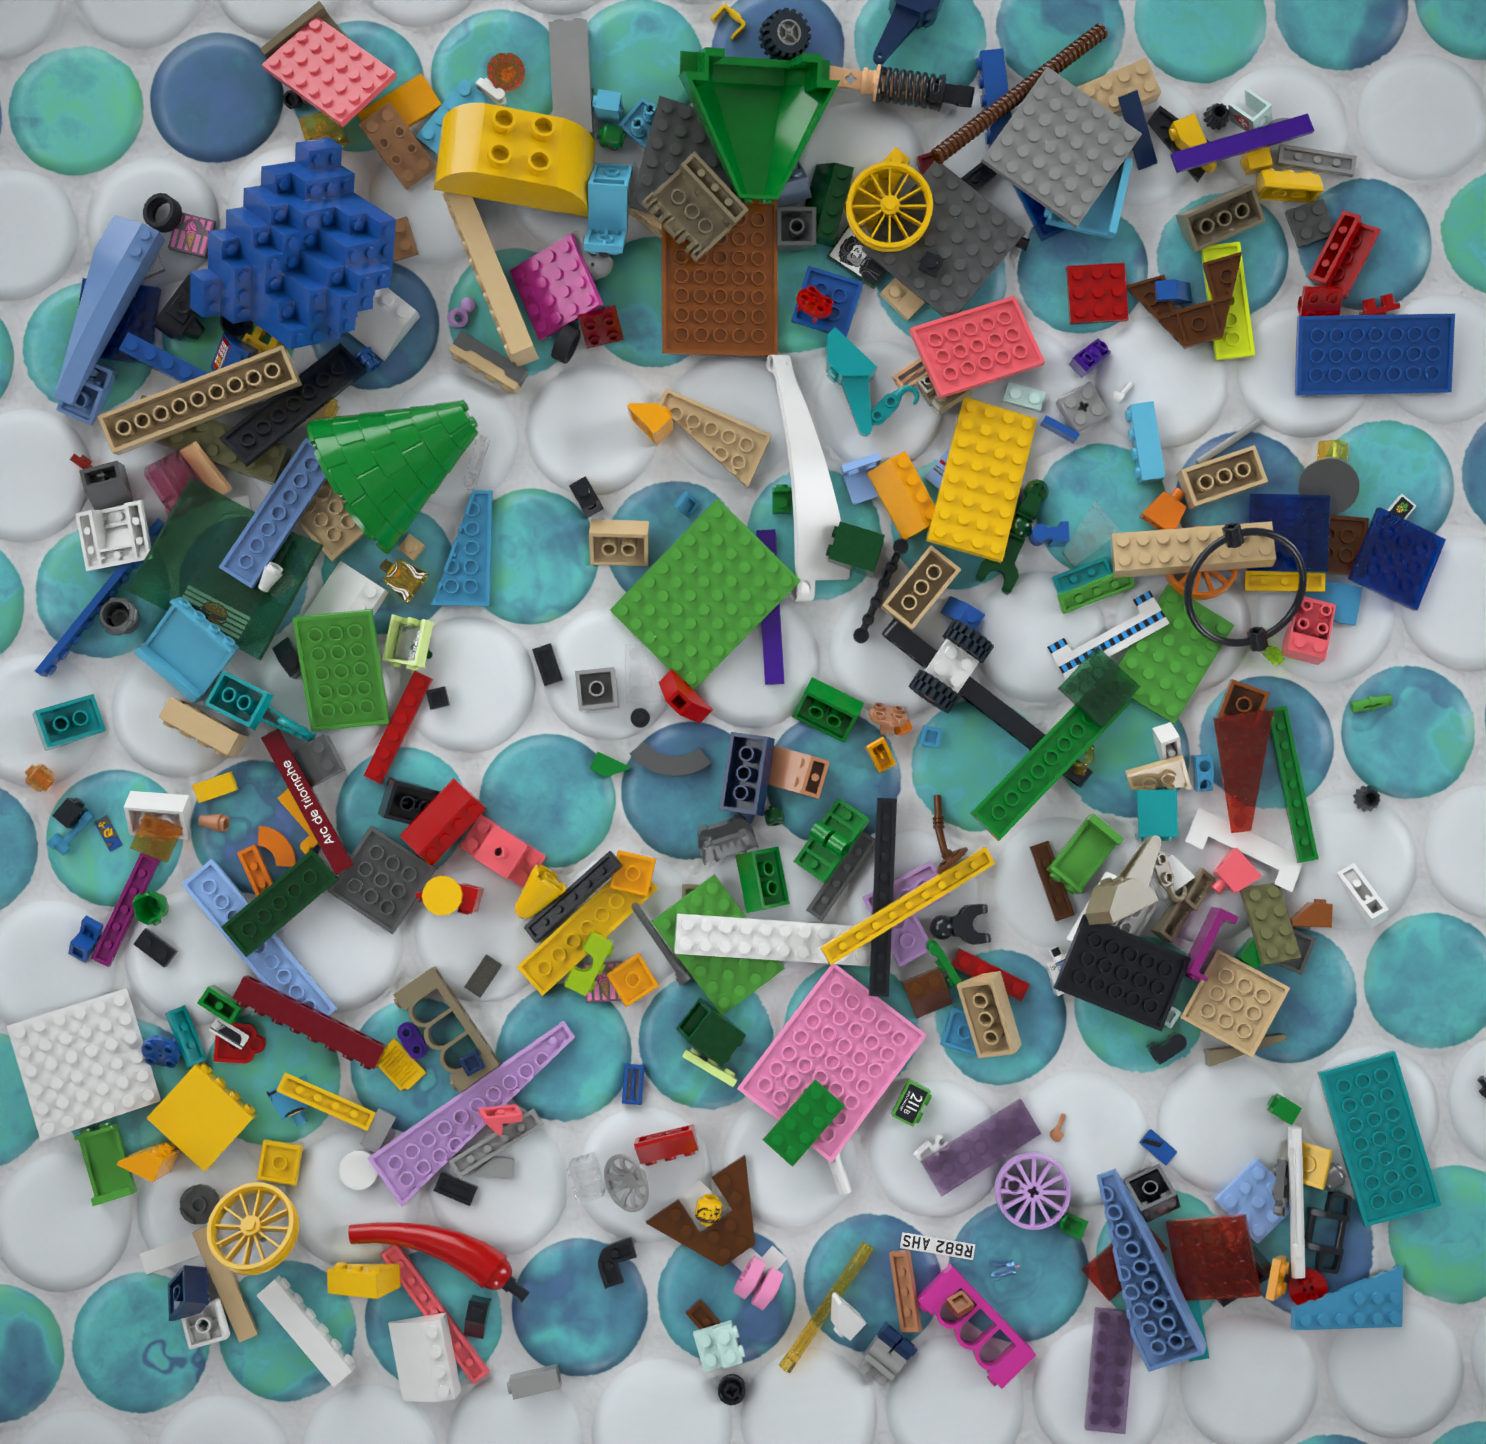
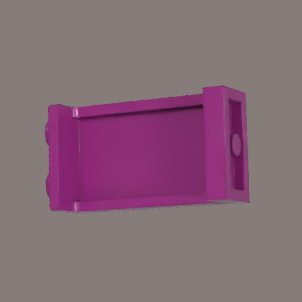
[1185,907,1239,983]

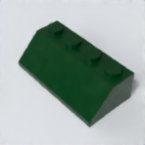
[805,163,854,248]

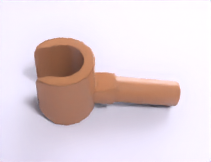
[1050,1113,1066,1142]

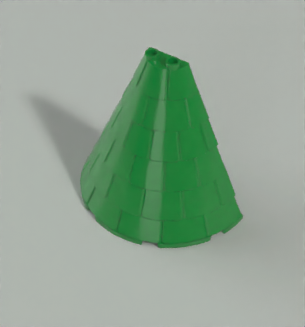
[307,400,479,554]

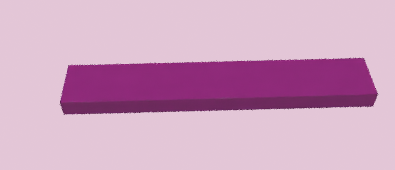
[91,851,161,967]

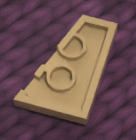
[1125,755,1192,790]

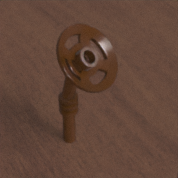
[933,795,968,874]

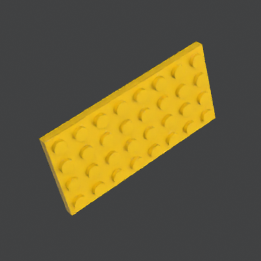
[926,397,1037,563]

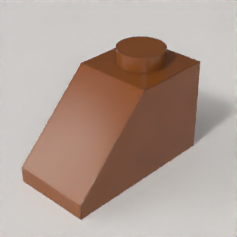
[1290,899,1333,928]

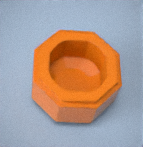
[894,720,913,736]

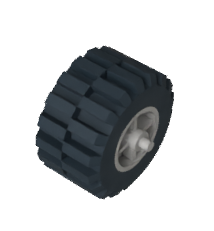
[758,8,811,60]

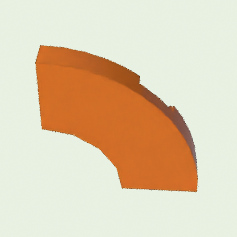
[258,826,297,867]

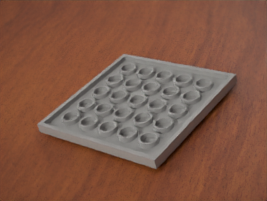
[981,67,1142,229]

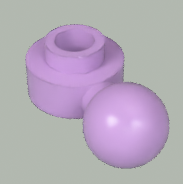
[447,297,476,329]

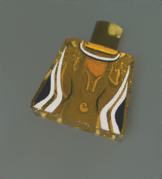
[379,558,429,604]

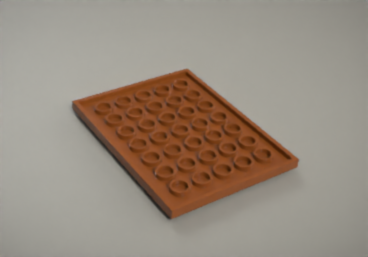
[661,199,778,357]

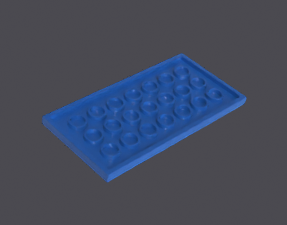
[1295,313,1455,395]

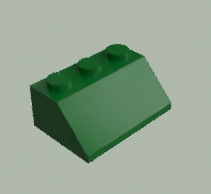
[792,677,864,743]
[735,846,790,913]

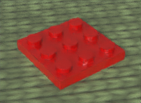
[1066,263,1129,325]

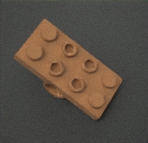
[358,102,436,190]

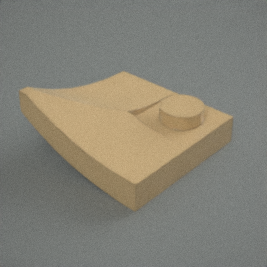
[879,278,925,322]

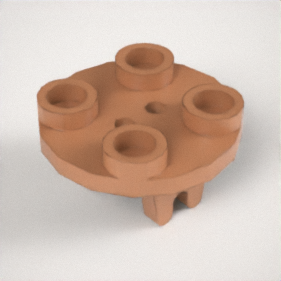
[869,703,908,736]

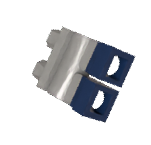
[859,1322,918,1386]

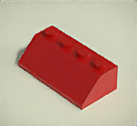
[400,778,486,866]

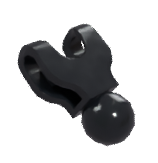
[930,904,991,945]

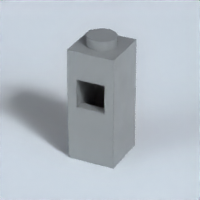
[507,1364,562,1400]

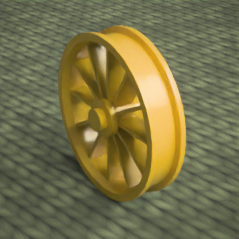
[846,162,933,252]
[207,1182,299,1275]

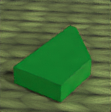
[589,752,630,777]

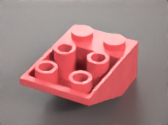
[1280,596,1336,665]

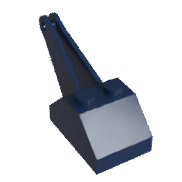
[873,0,944,65]

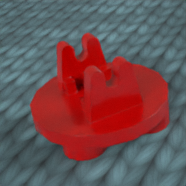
[796,286,834,323]
[1287,1268,1328,1305]

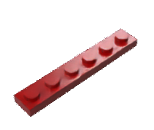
[363,670,433,784]

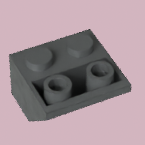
[79,461,133,510]

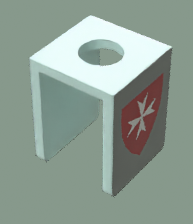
[1228,88,1272,131]

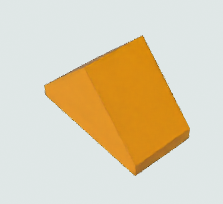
[864,737,896,774]

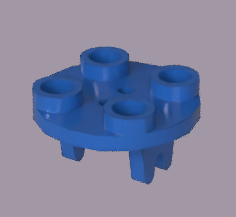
[141,1035,181,1068]

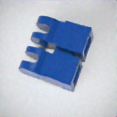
[1029,521,1070,547]

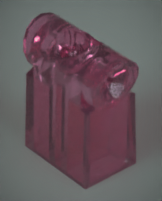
[144,449,214,521]

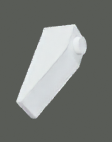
[1337,863,1389,928]

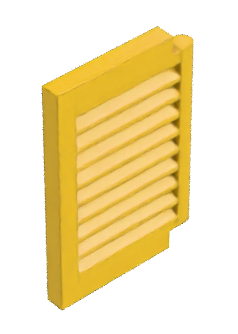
[378,1038,427,1091]

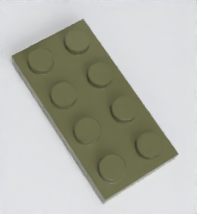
[1240,883,1301,966]

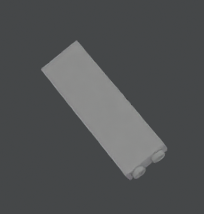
[548,18,594,138]

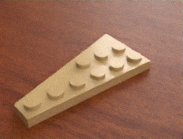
[659,388,772,488]

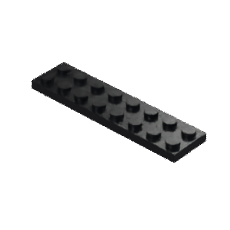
[220,343,367,468]

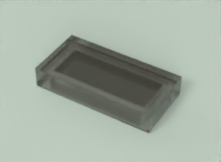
[464,954,503,998]

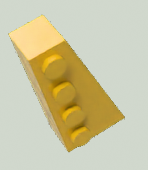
[844,147,910,235]

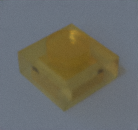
[323,397,340,418]

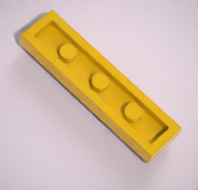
[1244,571,1325,592]

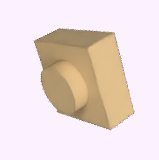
[398,533,426,561]

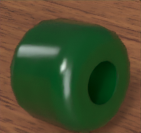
[764,805,785,826]

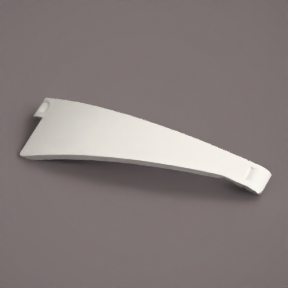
[766,355,850,602]

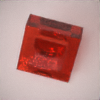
[70,454,94,469]

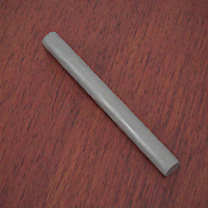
[1195,417,1264,464]

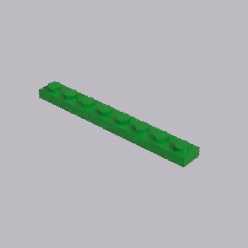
[1266,705,1319,863]

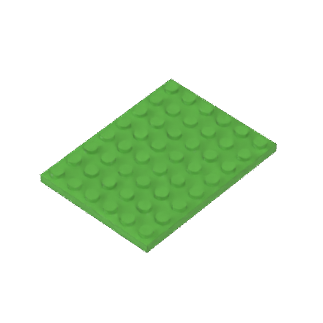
[610,498,801,690]

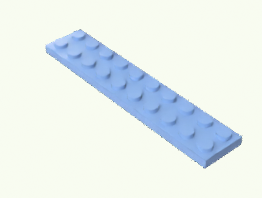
[181,859,338,1016]

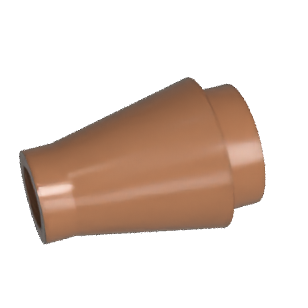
[198,814,230,833]

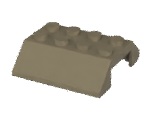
[641,151,749,262]

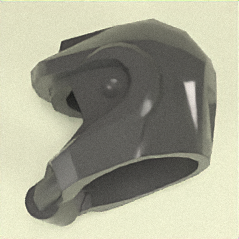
[100,598,140,636]

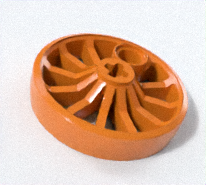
[1165,526,1239,600]

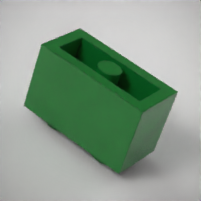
[197,985,245,1025]

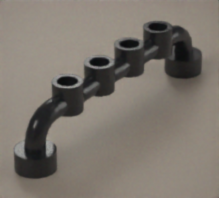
[853,538,909,644]

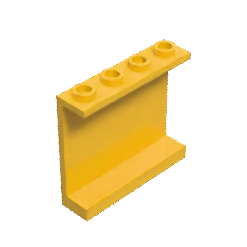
[147,1062,258,1172]

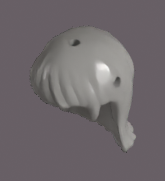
[570,230,613,281]

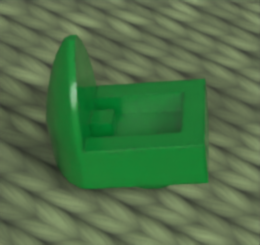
[1058,1213,1089,1240]

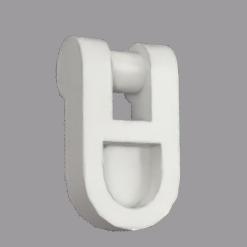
[475,78,507,107]

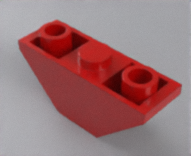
[659,669,713,723]

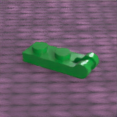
[925,939,962,990]

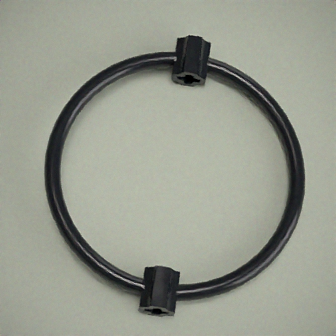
[1184,523,1307,652]

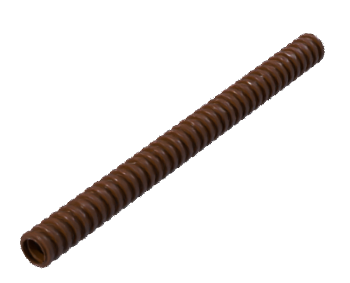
[931,23,1108,164]

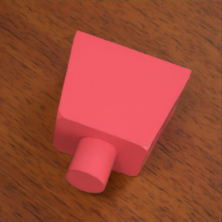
[1211,848,1262,895]

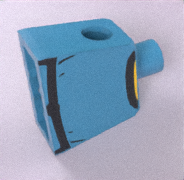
[266,1075,311,1126]

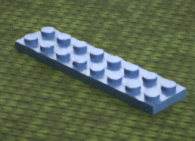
[219,438,327,589]

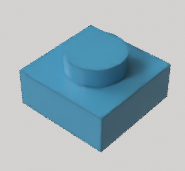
[674,491,700,518]
[919,725,942,748]

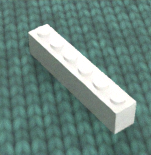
[256,1275,356,1387]

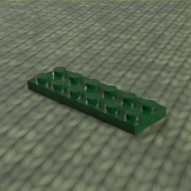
[221,850,339,957]

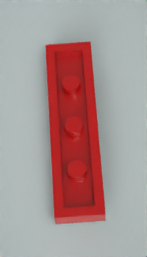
[951,948,1030,1002]

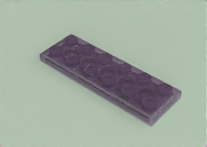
[920,1098,1042,1197]
[1084,1307,1134,1434]

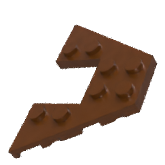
[1126,252,1242,349]
[646,1154,755,1267]

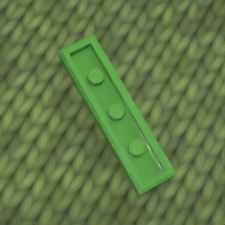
[1056,573,1135,614]

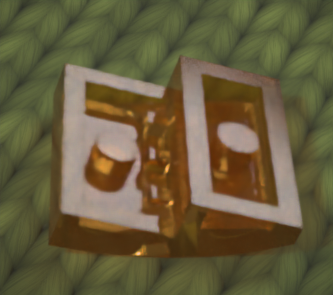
[130,813,183,863]

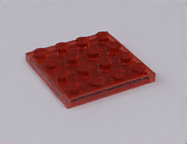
[1166,1214,1262,1301]

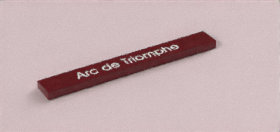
[261,729,354,875]

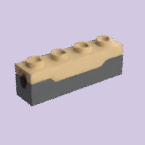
[449,331,529,394]

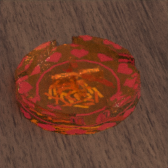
[487,52,525,92]

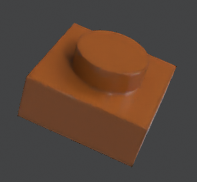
[946,1290,974,1318]

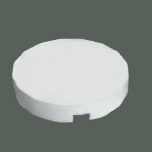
[339,1150,379,1190]

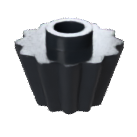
[1203,103,1229,130]
[1353,785,1380,812]

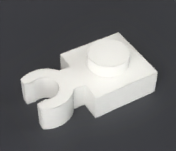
[913,1134,950,1169]

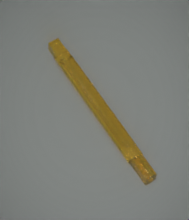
[779,1241,874,1373]

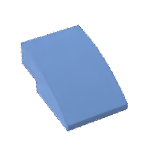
[56,362,119,425]

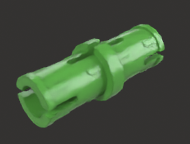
[1350,694,1393,714]

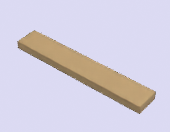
[192,1226,259,1343]

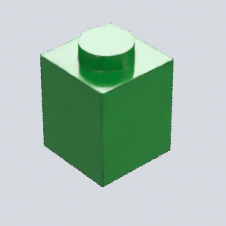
[1235,938,1261,969]
[1267,1093,1302,1125]

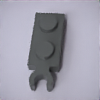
[1272,1159,1289,1217]

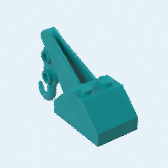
[825,327,920,437]
[204,670,316,742]

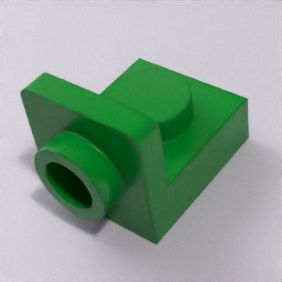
[772,484,792,514]

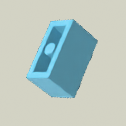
[592,89,624,125]

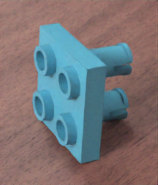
[618,97,656,150]

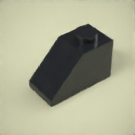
[272,637,302,679]
[464,1295,492,1339]

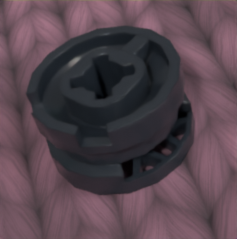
[718,1374,746,1406]

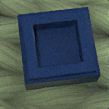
[458,1049,486,1077]

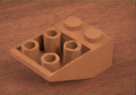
[768,746,830,799]

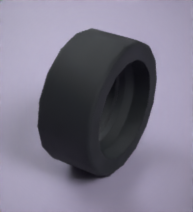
[143,193,182,233]
[551,324,581,364]

